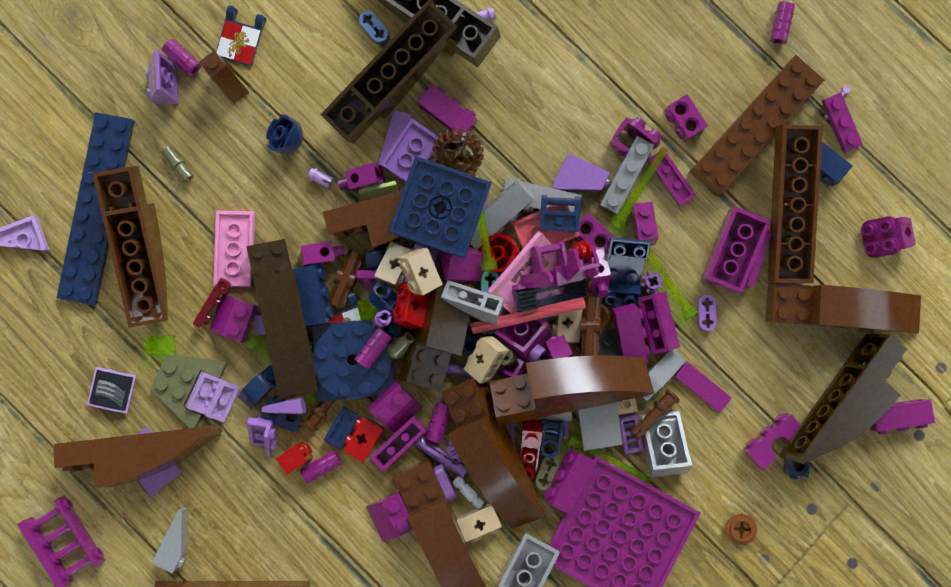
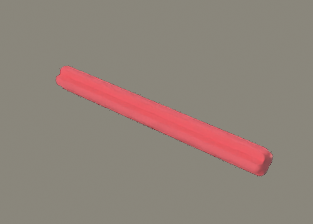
[471,297,586,334]

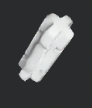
[453,476,484,509]

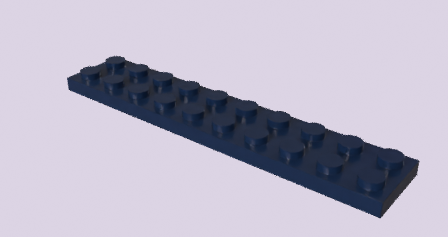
[56,112,135,305]

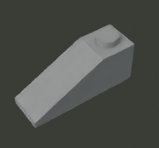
[441,280,504,326]
[641,349,686,401]
[152,507,187,573]

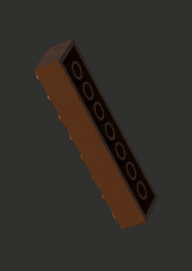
[689,55,825,196]
[768,125,823,283]

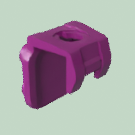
[609,117,661,156]
[861,216,916,258]

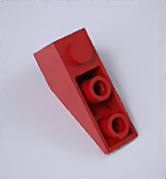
[519,420,543,481]

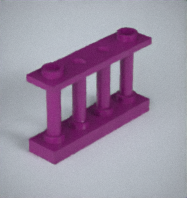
[17,496,105,587]

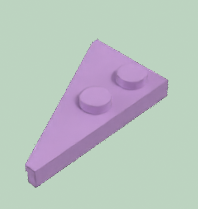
[0,215,49,251]

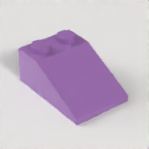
[146,50,179,105]

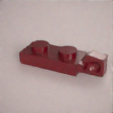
[193,277,232,328]

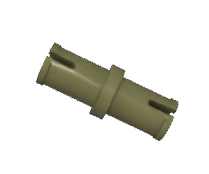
[161,146,194,183]

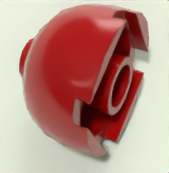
[480,233,520,273]

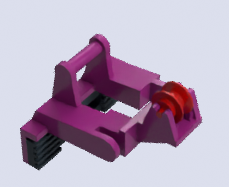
[512,240,600,312]

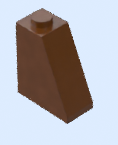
[199,50,249,104]

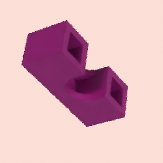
[743,413,800,470]

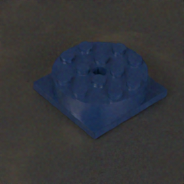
[388,156,492,259]
[311,319,394,402]

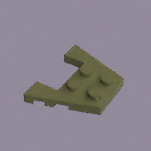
[150,354,228,428]

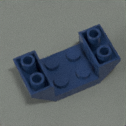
[601,237,651,307]

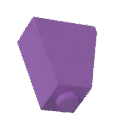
[552,153,611,192]

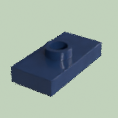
[324,406,360,449]

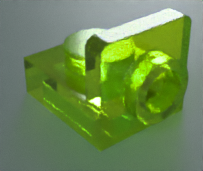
[357,299,380,320]
[144,335,176,355]

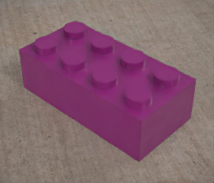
[701,206,771,294]

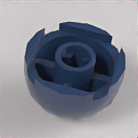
[266,114,303,154]

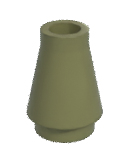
[387,333,414,359]

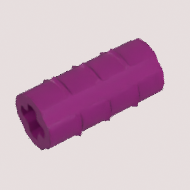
[770,1,795,44]
[162,39,201,77]
[355,328,392,370]
[425,401,451,443]
[300,450,342,484]

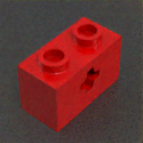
[392,283,429,329]
[343,416,385,463]
[276,441,313,475]

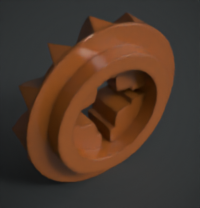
[725,513,757,545]

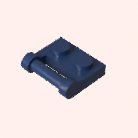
[540,195,581,232]

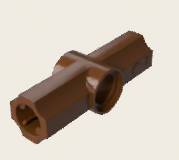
[328,249,364,308]
[580,296,603,356]

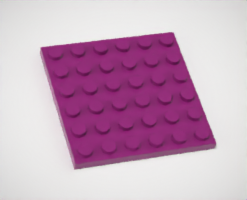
[548,455,701,587]

